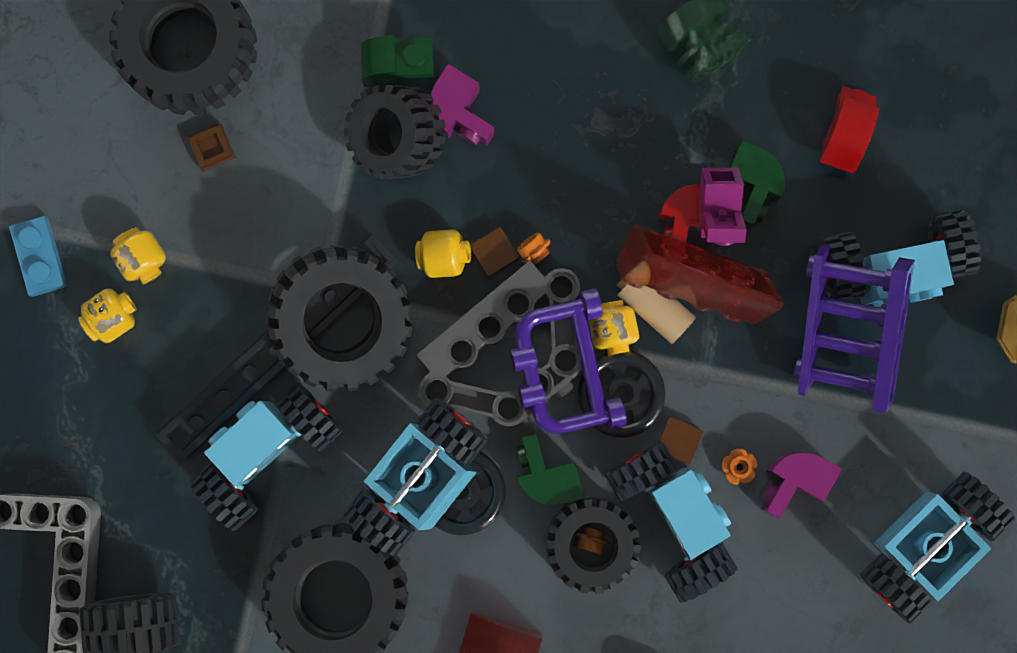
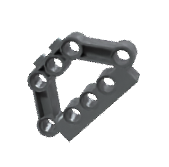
[416,261,582,427]

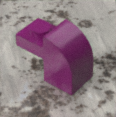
[431,64,494,146]
[699,168,747,246]
[760,452,842,519]

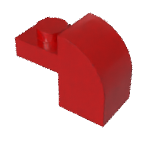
[820,86,880,173]
[658,184,700,260]

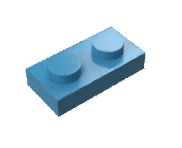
[9,216,68,297]

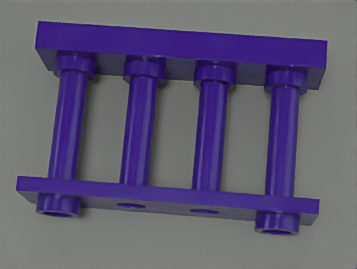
[794,244,915,413]

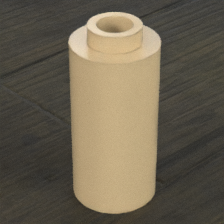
[617,268,696,344]

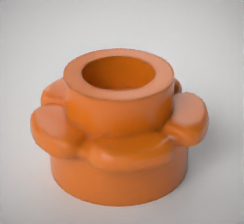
[516,232,550,265]
[721,449,758,485]
[575,527,610,556]

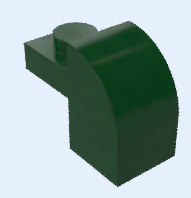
[361,35,434,87]
[728,140,785,229]
[517,434,584,506]

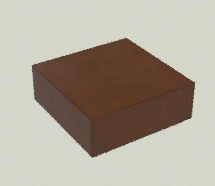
[187,123,236,172]
[470,227,519,277]
[657,417,704,465]

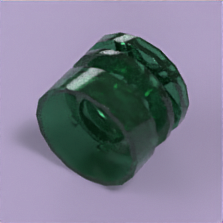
[655,0,754,84]

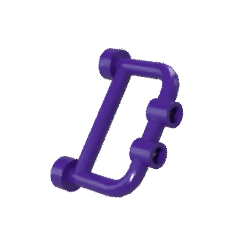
[510,288,627,434]

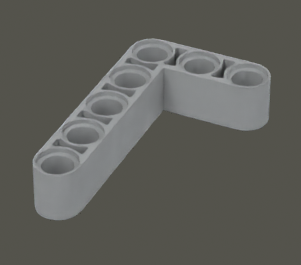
[0,493,101,653]

